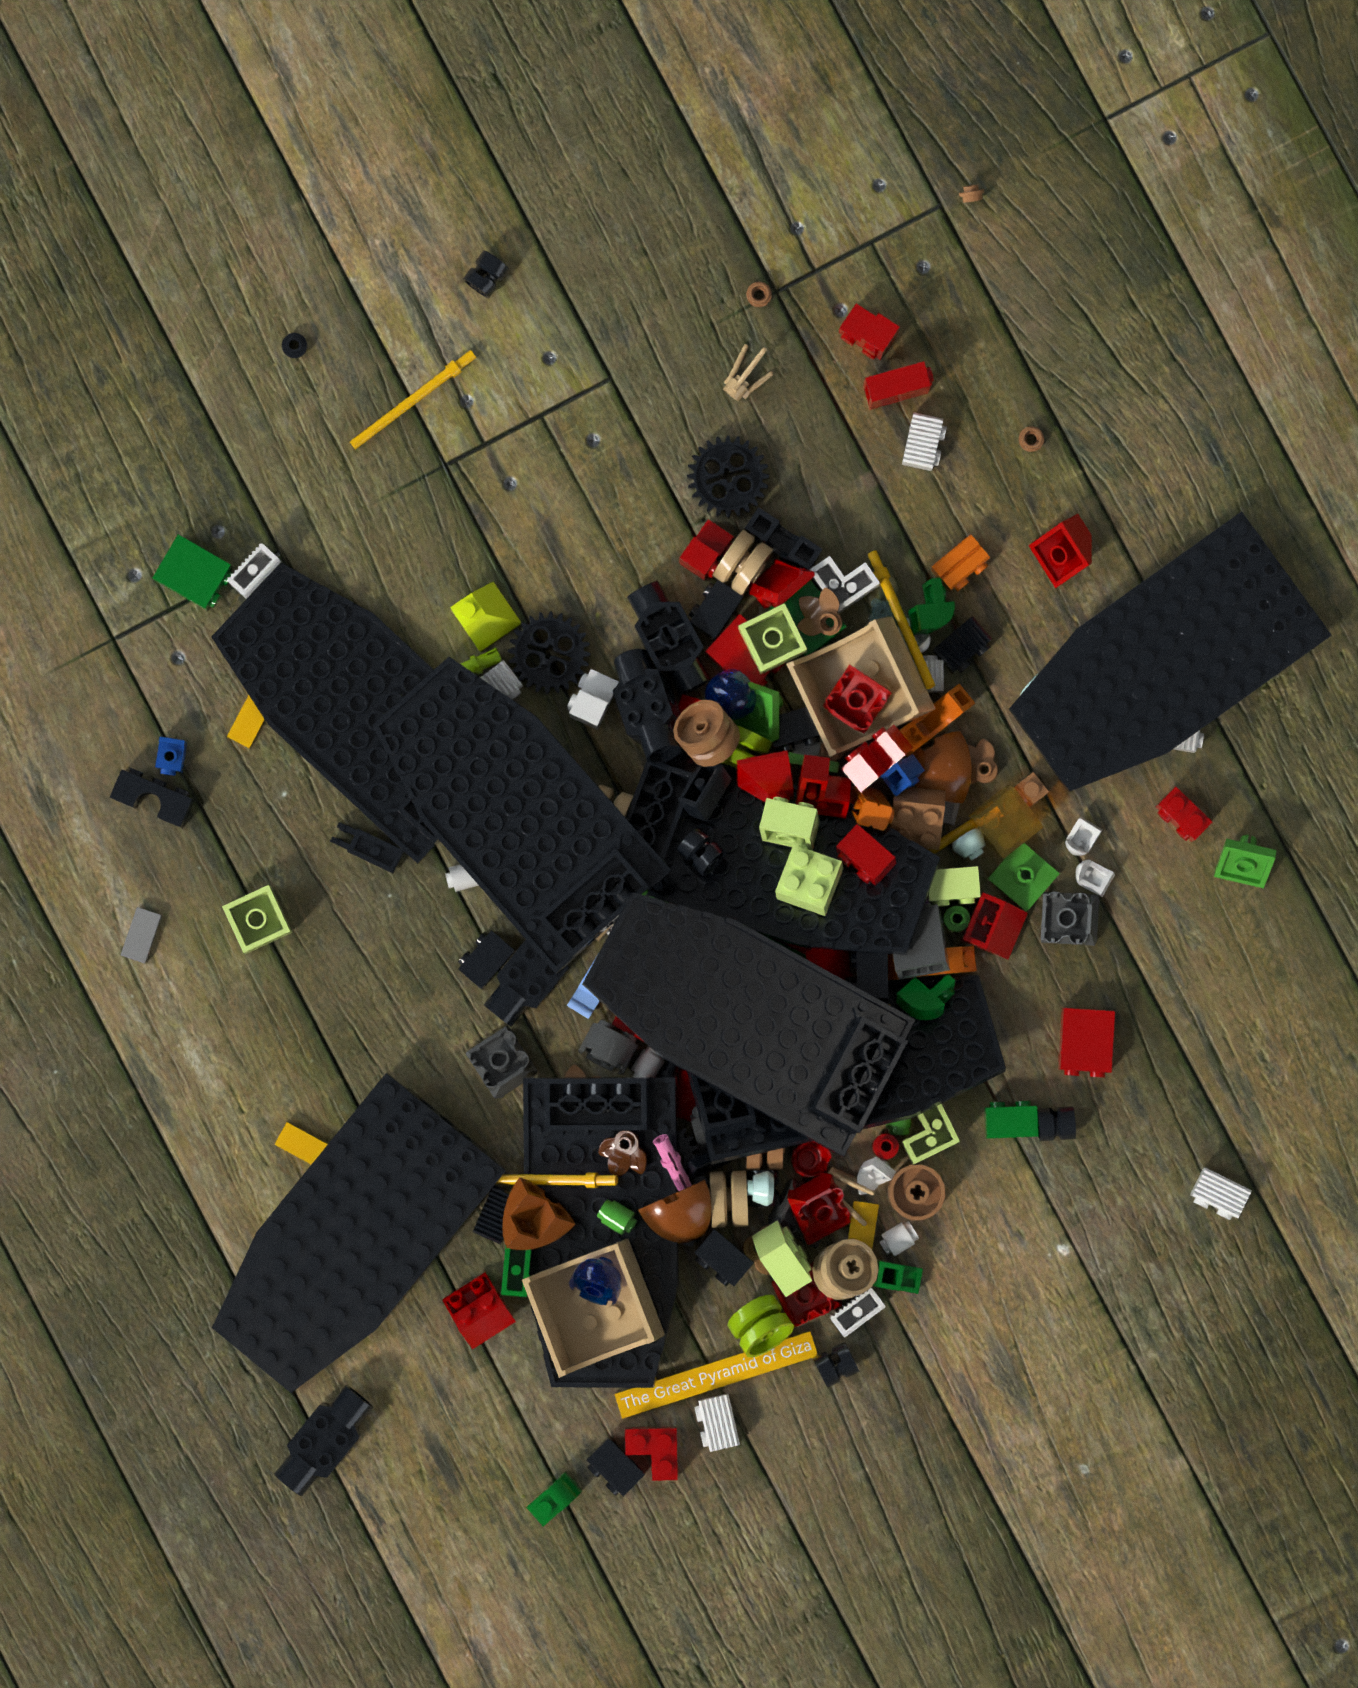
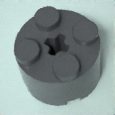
[578,1020,638,1075]

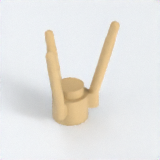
[723,344,773,402]
[828,1167,875,1226]

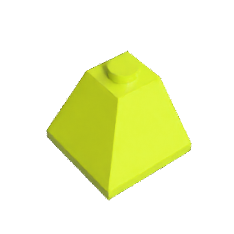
[450,582,521,652]

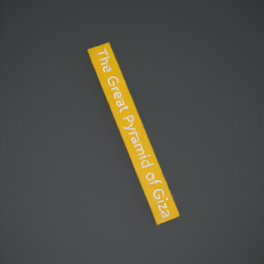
[614,1331,818,1419]

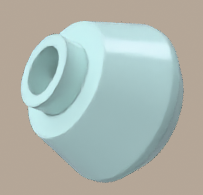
[952,828,986,861]
[747,1171,774,1206]

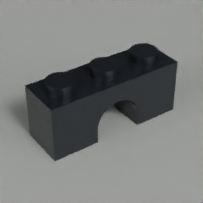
[744,507,823,570]
[110,767,195,829]

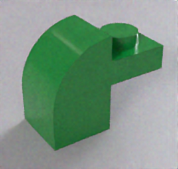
[908,578,955,635]
[896,974,955,1020]
[873,1260,923,1294]
[526,1471,582,1527]

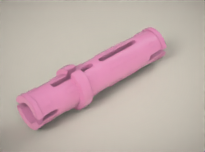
[653,1134,692,1192]

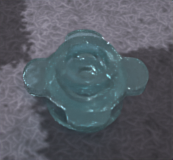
[869,598,894,622]

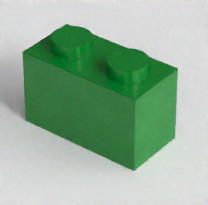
[984,1101,1038,1139]
[501,1245,532,1297]

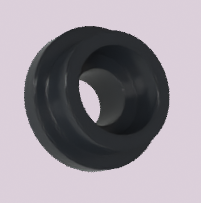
[282,333,307,359]

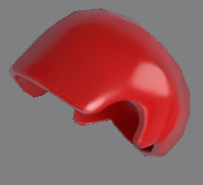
[791,1141,832,1178]

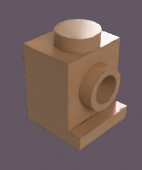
[1011,772,1049,809]

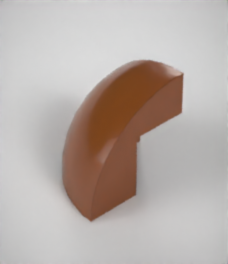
[913,731,972,803]
[502,1177,575,1250]
[639,1180,711,1243]

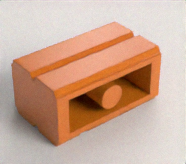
[931,534,990,592]
[850,785,894,831]

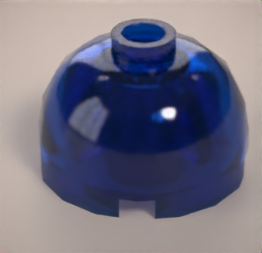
[705,669,756,721]
[569,1257,623,1305]

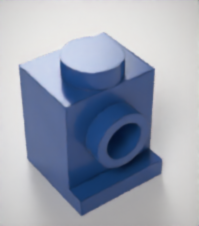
[155,737,187,776]
[881,754,925,796]

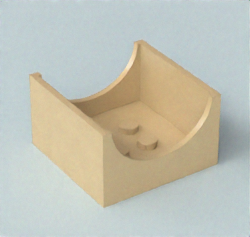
[787,617,936,757]
[522,1238,665,1378]

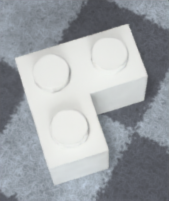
[810,556,880,614]
[567,669,619,730]

